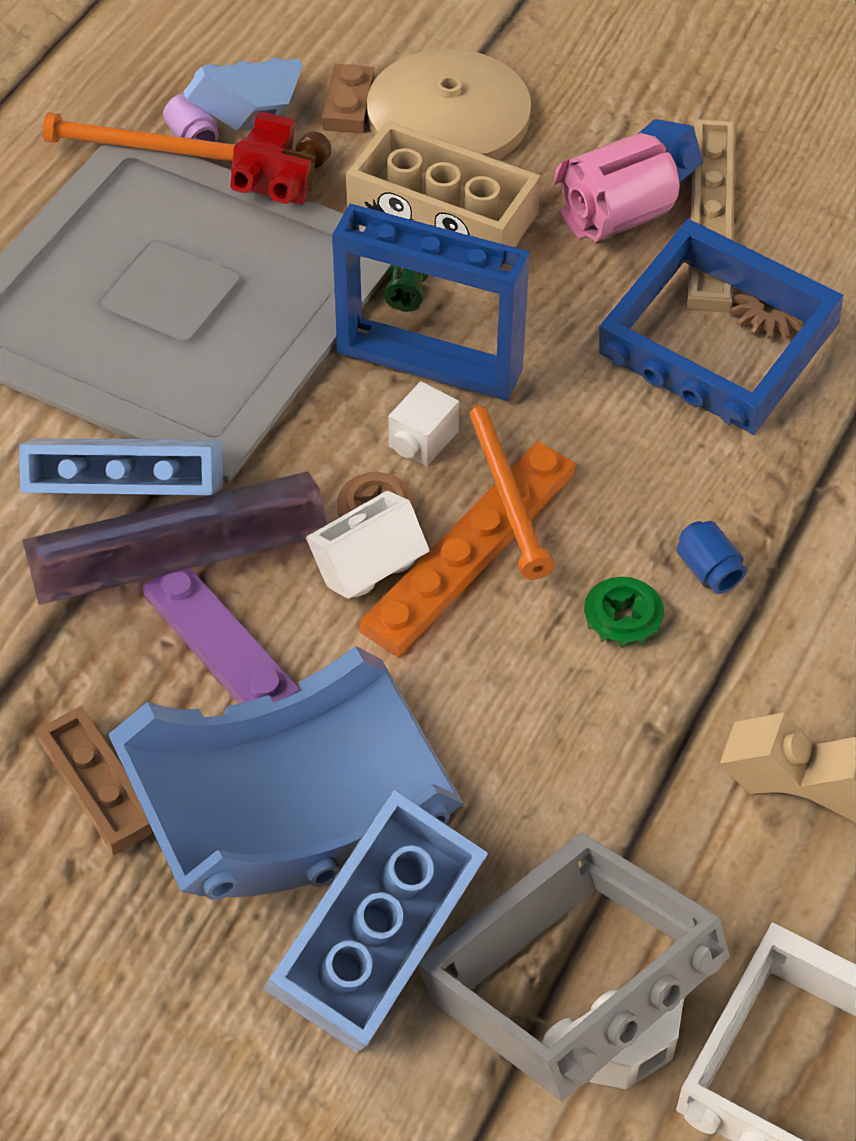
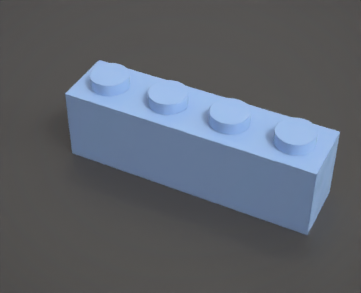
[19,438,223,495]

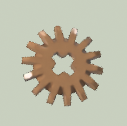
[731,290,803,340]

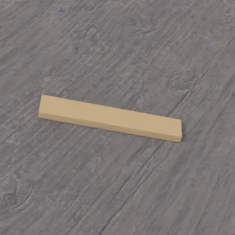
[686,119,736,312]

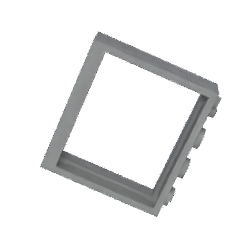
[417,832,730,1102]

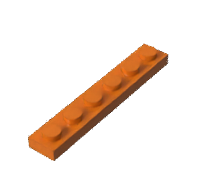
[359,441,576,658]

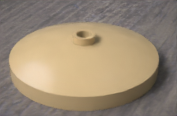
[367,49,531,160]

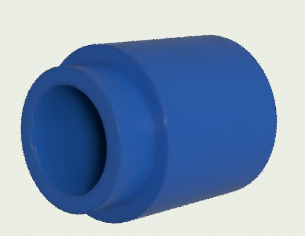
[676,521,747,594]

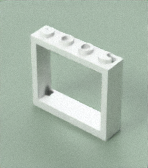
[676,922,856,1141]

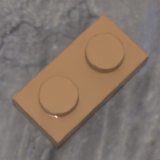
[322,64,374,134]

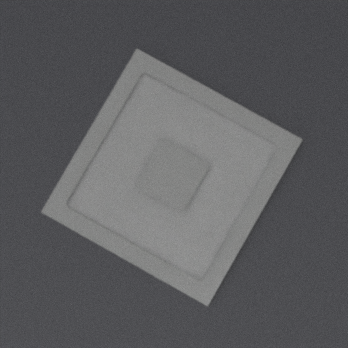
[0,127,391,483]

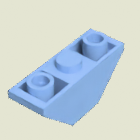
[183,58,303,131]

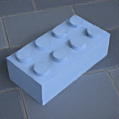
[262,790,488,1053]

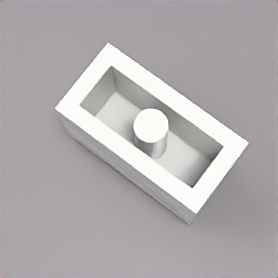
[306,491,430,599]

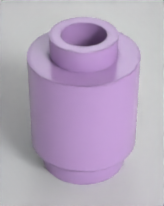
[163,93,219,142]

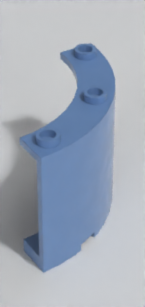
[108,646,464,900]

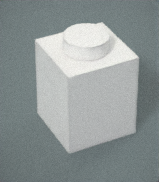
[388,381,459,467]

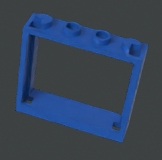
[332,203,530,401]
[599,219,844,435]

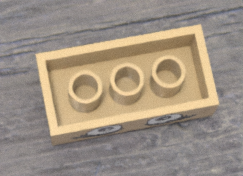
[346,121,541,247]

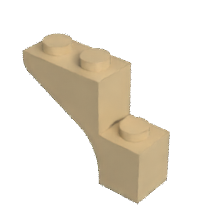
[720,712,856,823]

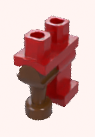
[230,111,331,205]

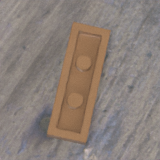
[35,706,154,856]

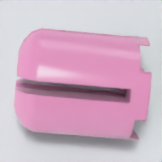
[554,133,680,243]

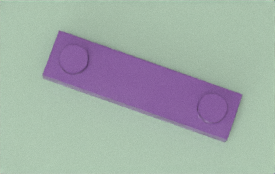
[142,561,300,703]

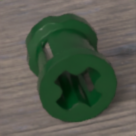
[384,265,428,312]

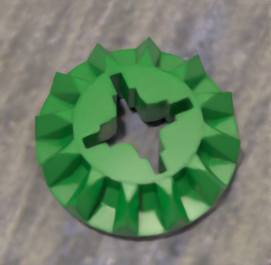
[584,577,664,649]

